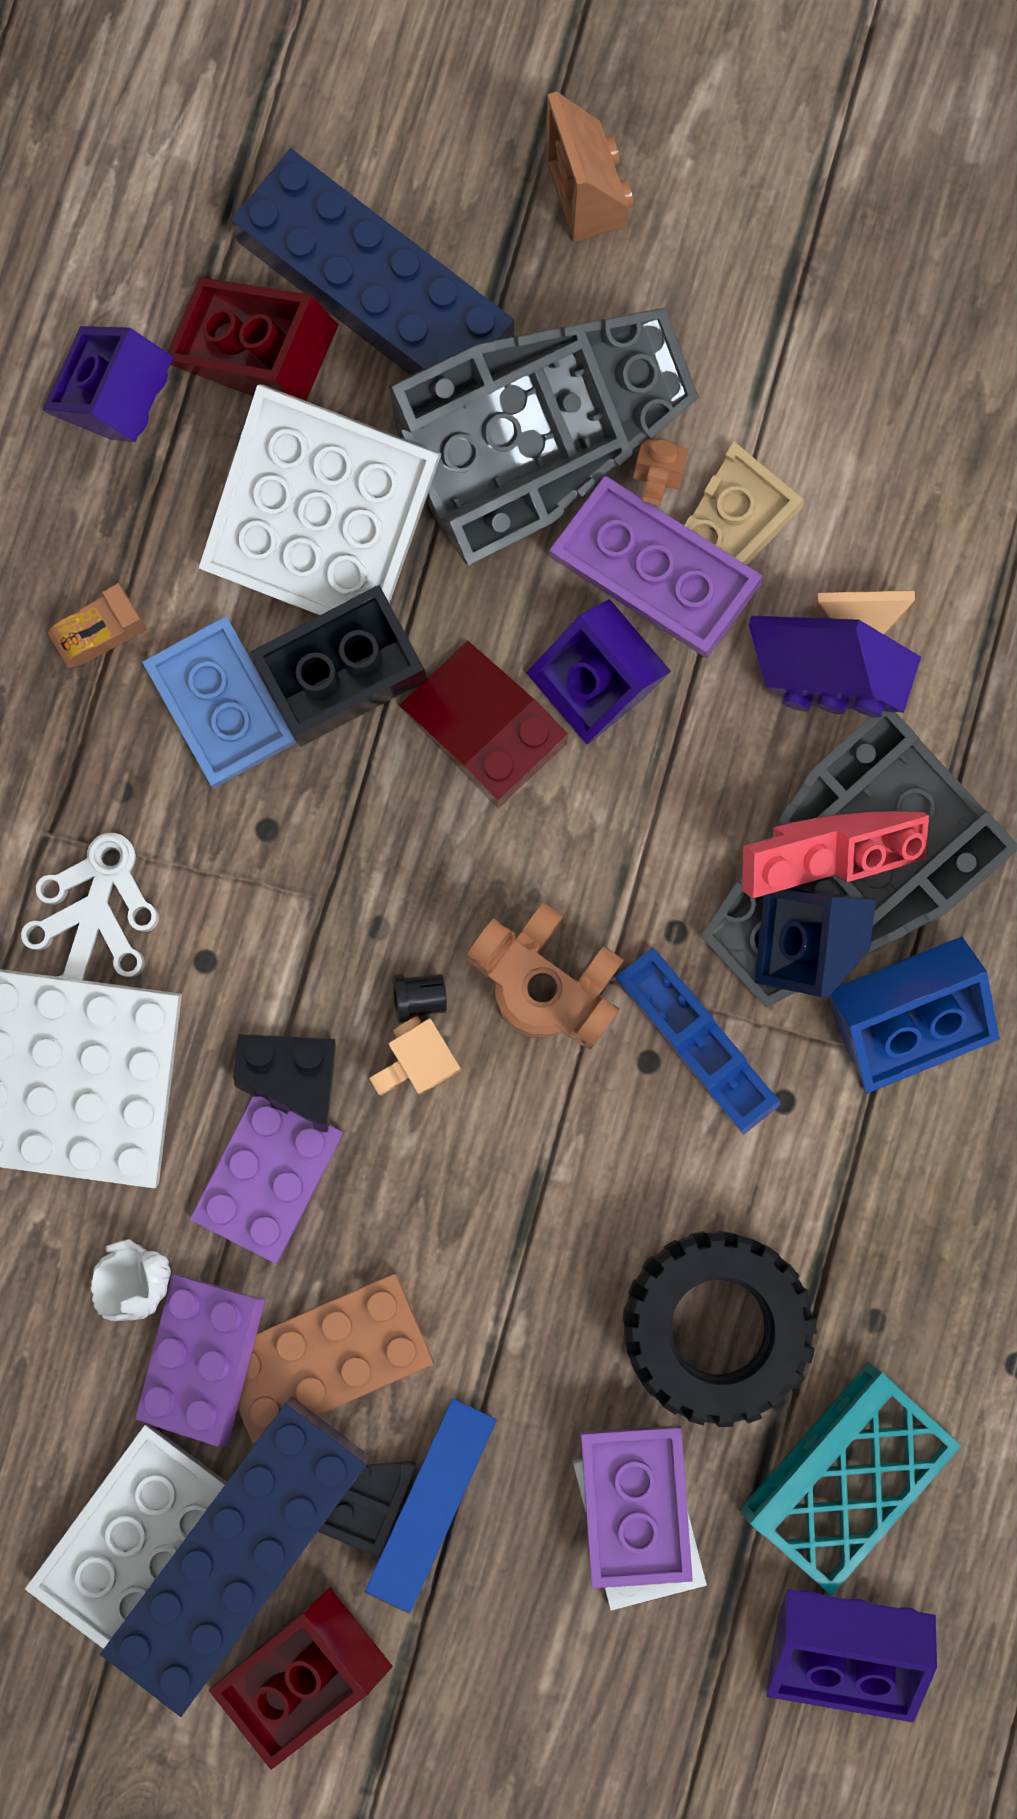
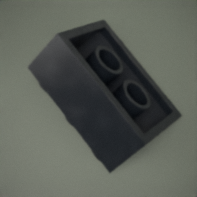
[250,585,427,747]

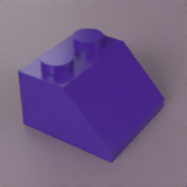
[43,326,173,442]
[526,599,671,744]

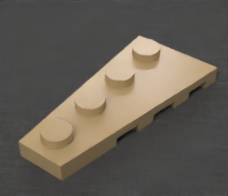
[655,441,804,641]

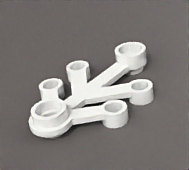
[21,833,159,980]

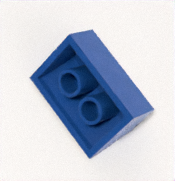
[829,936,1000,1094]

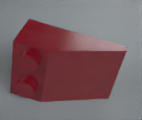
[167,277,339,401]
[399,641,568,809]
[208,1588,393,1770]

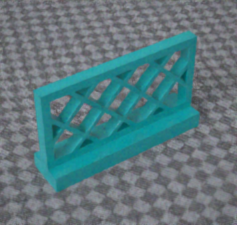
[739,1362,961,1596]

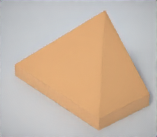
[812,591,915,634]

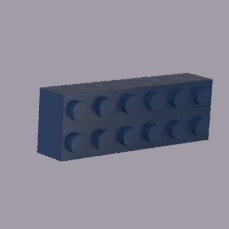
[231,148,514,375]
[99,1396,371,1717]

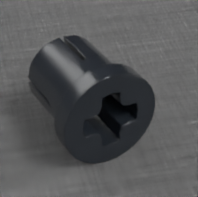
[392,974,447,1023]

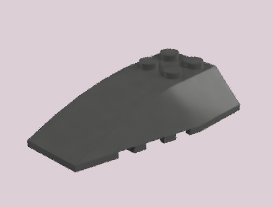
[389,308,699,565]
[701,711,1017,1008]

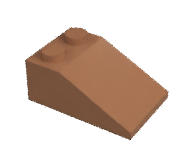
[545,91,634,243]

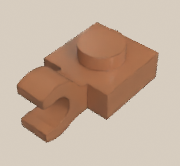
[633,439,689,505]

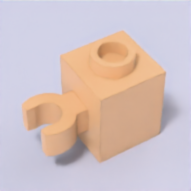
[369,1016,461,1095]

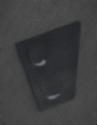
[233,1034,336,1132]
[318,1461,416,1557]

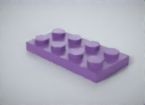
[549,476,763,658]

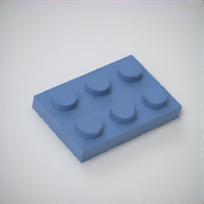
[142,616,297,789]

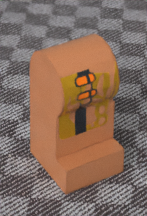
[48,583,147,668]

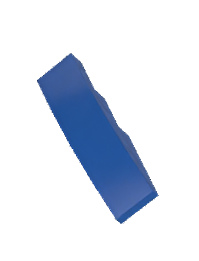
[616,947,781,1135]
[364,1398,497,1614]

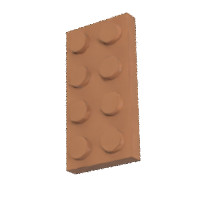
[238,1272,435,1444]

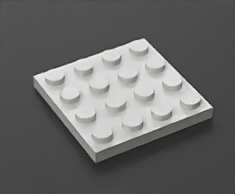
[199,384,442,615]
[0,969,182,1188]
[25,1424,227,1649]

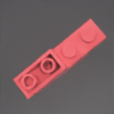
[742,811,929,898]

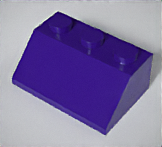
[748,616,921,717]
[766,1589,937,1723]

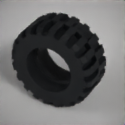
[622,1231,817,1427]

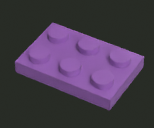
[190,1096,345,1264]
[135,1275,265,1447]
[581,1425,693,1589]

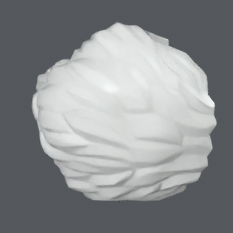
[90,1239,171,1321]

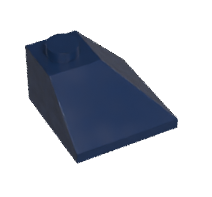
[754,889,876,997]

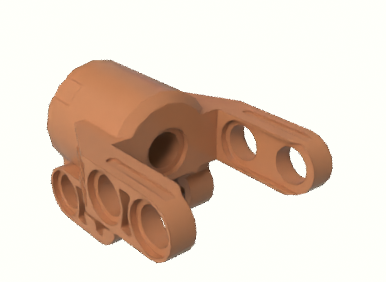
[467,902,624,1050]

